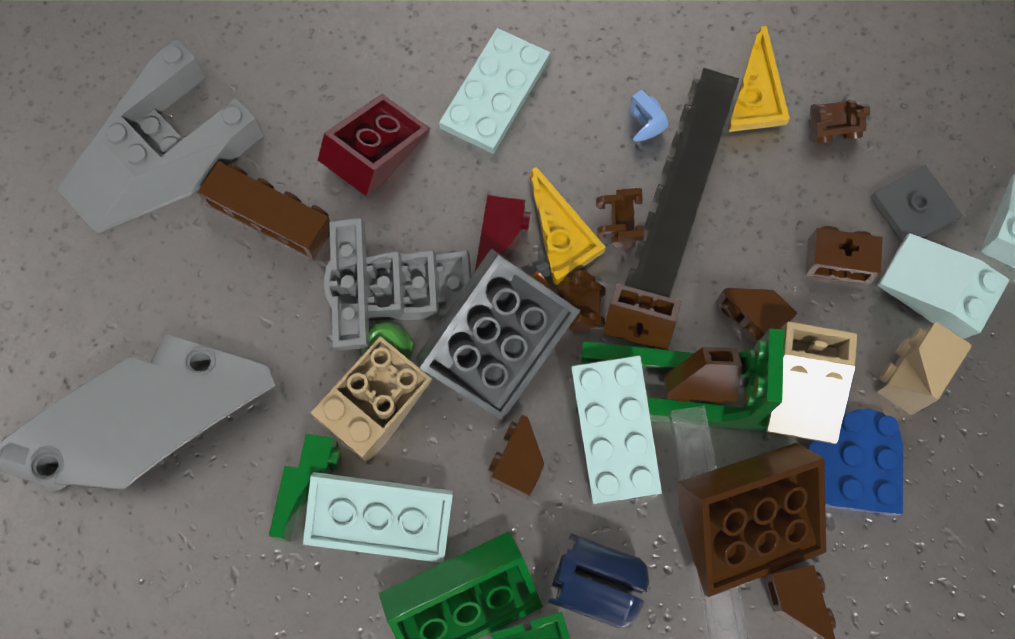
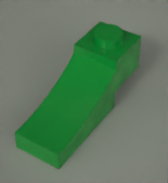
[269,434,342,542]

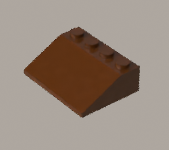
[677,443,826,597]

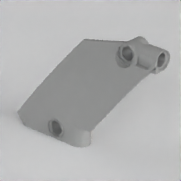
[0,335,275,491]

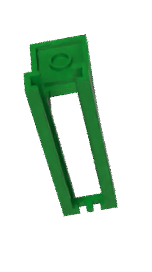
[575,329,785,435]

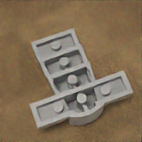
[324,218,471,351]

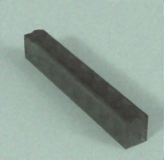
[624,68,739,298]

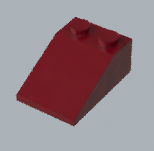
[317,93,430,197]

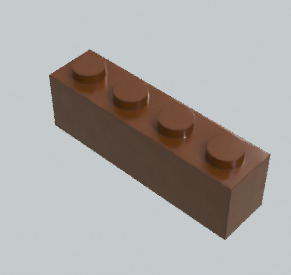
[197,161,330,260]

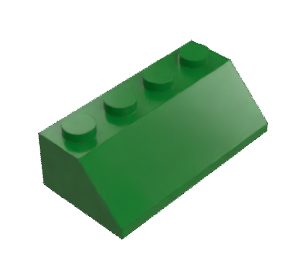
[378,531,543,639]

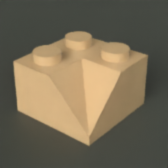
[877,321,972,415]

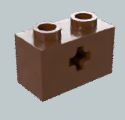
[805,226,883,284]
[603,283,682,350]

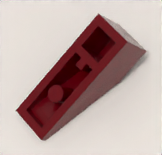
[475,195,531,271]

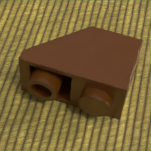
[715,288,798,344]
[664,347,742,403]
[488,415,544,500]
[764,565,836,639]

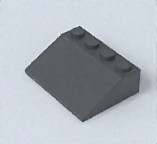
[416,248,580,421]

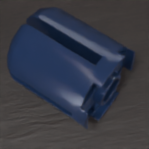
[548,533,649,628]

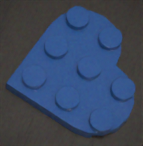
[807,409,903,516]

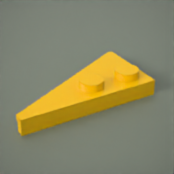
[728,26,790,132]
[529,167,606,285]

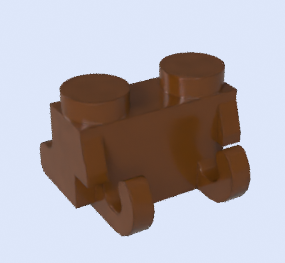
[809,99,870,143]
[596,188,644,250]
[558,270,606,333]

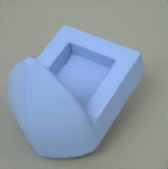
[629,89,669,142]

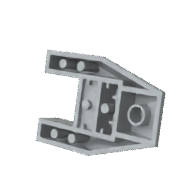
[57,39,264,234]

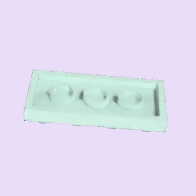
[439,28,550,154]
[571,355,662,504]
[303,472,453,563]

